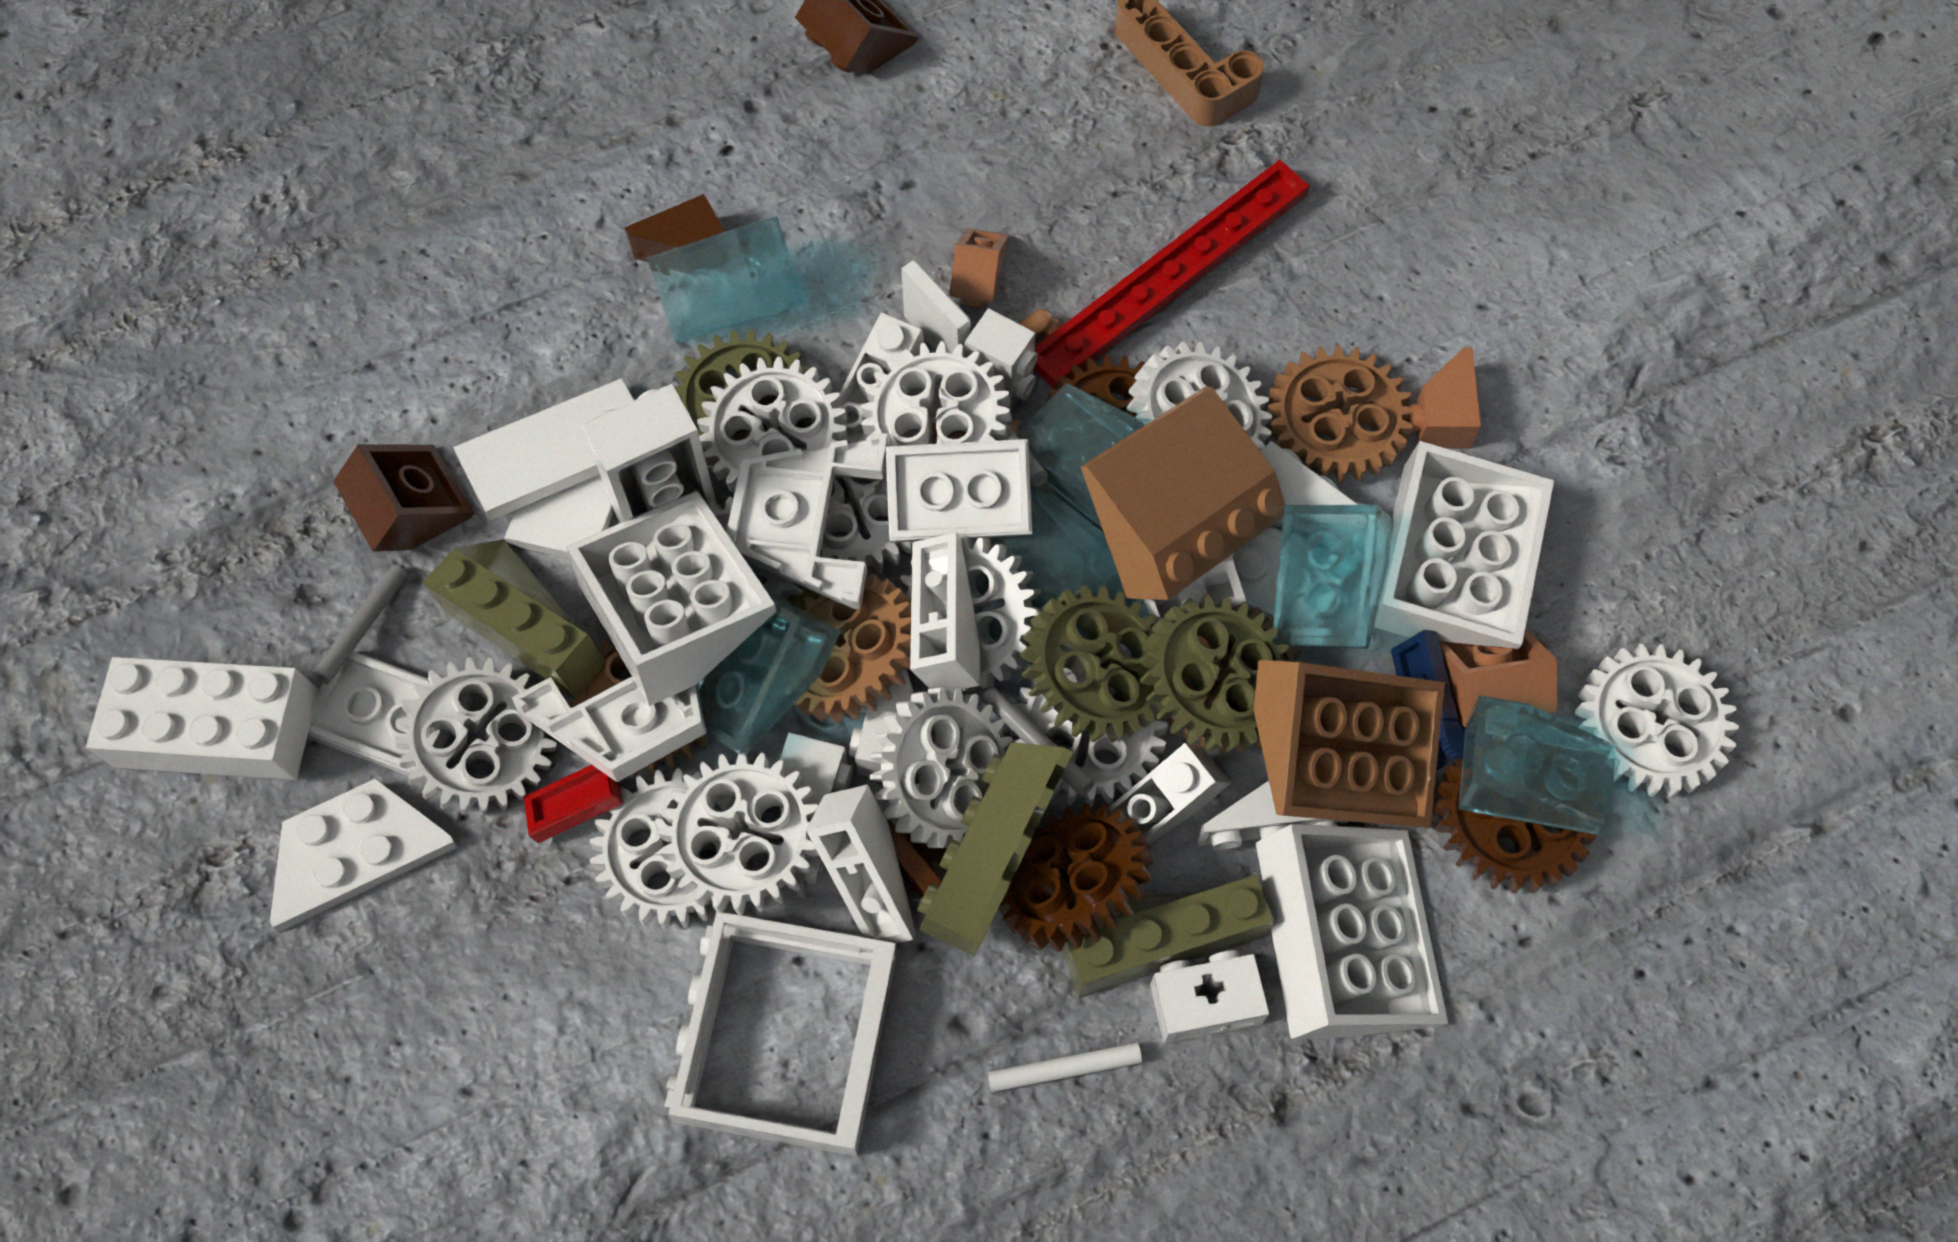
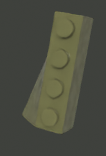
[422,539,606,699]
[917,742,1073,957]
[1062,874,1275,998]

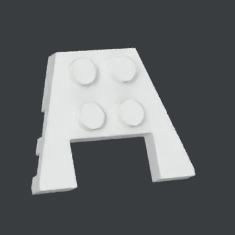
[726,433,890,609]
[511,677,706,782]

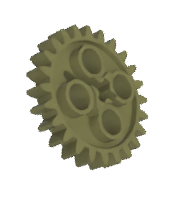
[674,329,812,453]
[1020,585,1163,742]
[1139,595,1289,753]

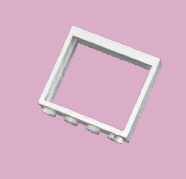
[664,912,898,1157]

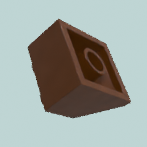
[795,0,919,73]
[333,444,474,552]

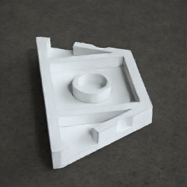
[270,779,458,932]

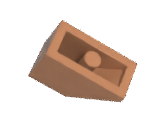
[949,228,1009,307]
[1409,348,1481,448]

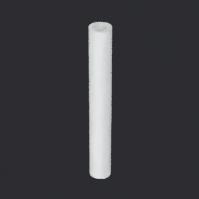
[987,1042,1142,1093]

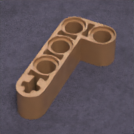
[1115,0,1264,126]

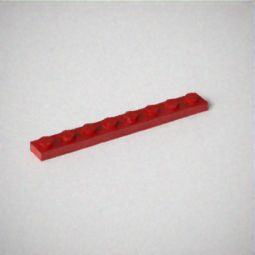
[1033,159,1310,390]

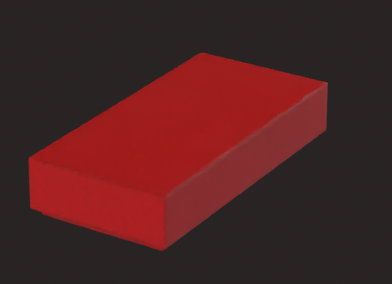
[524,764,623,844]

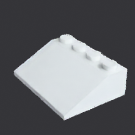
[1368,441,1554,649]
[566,491,777,706]
[1256,824,1448,1039]

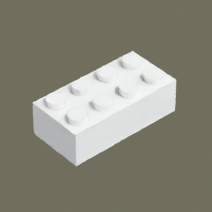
[582,384,716,523]
[85,657,319,780]

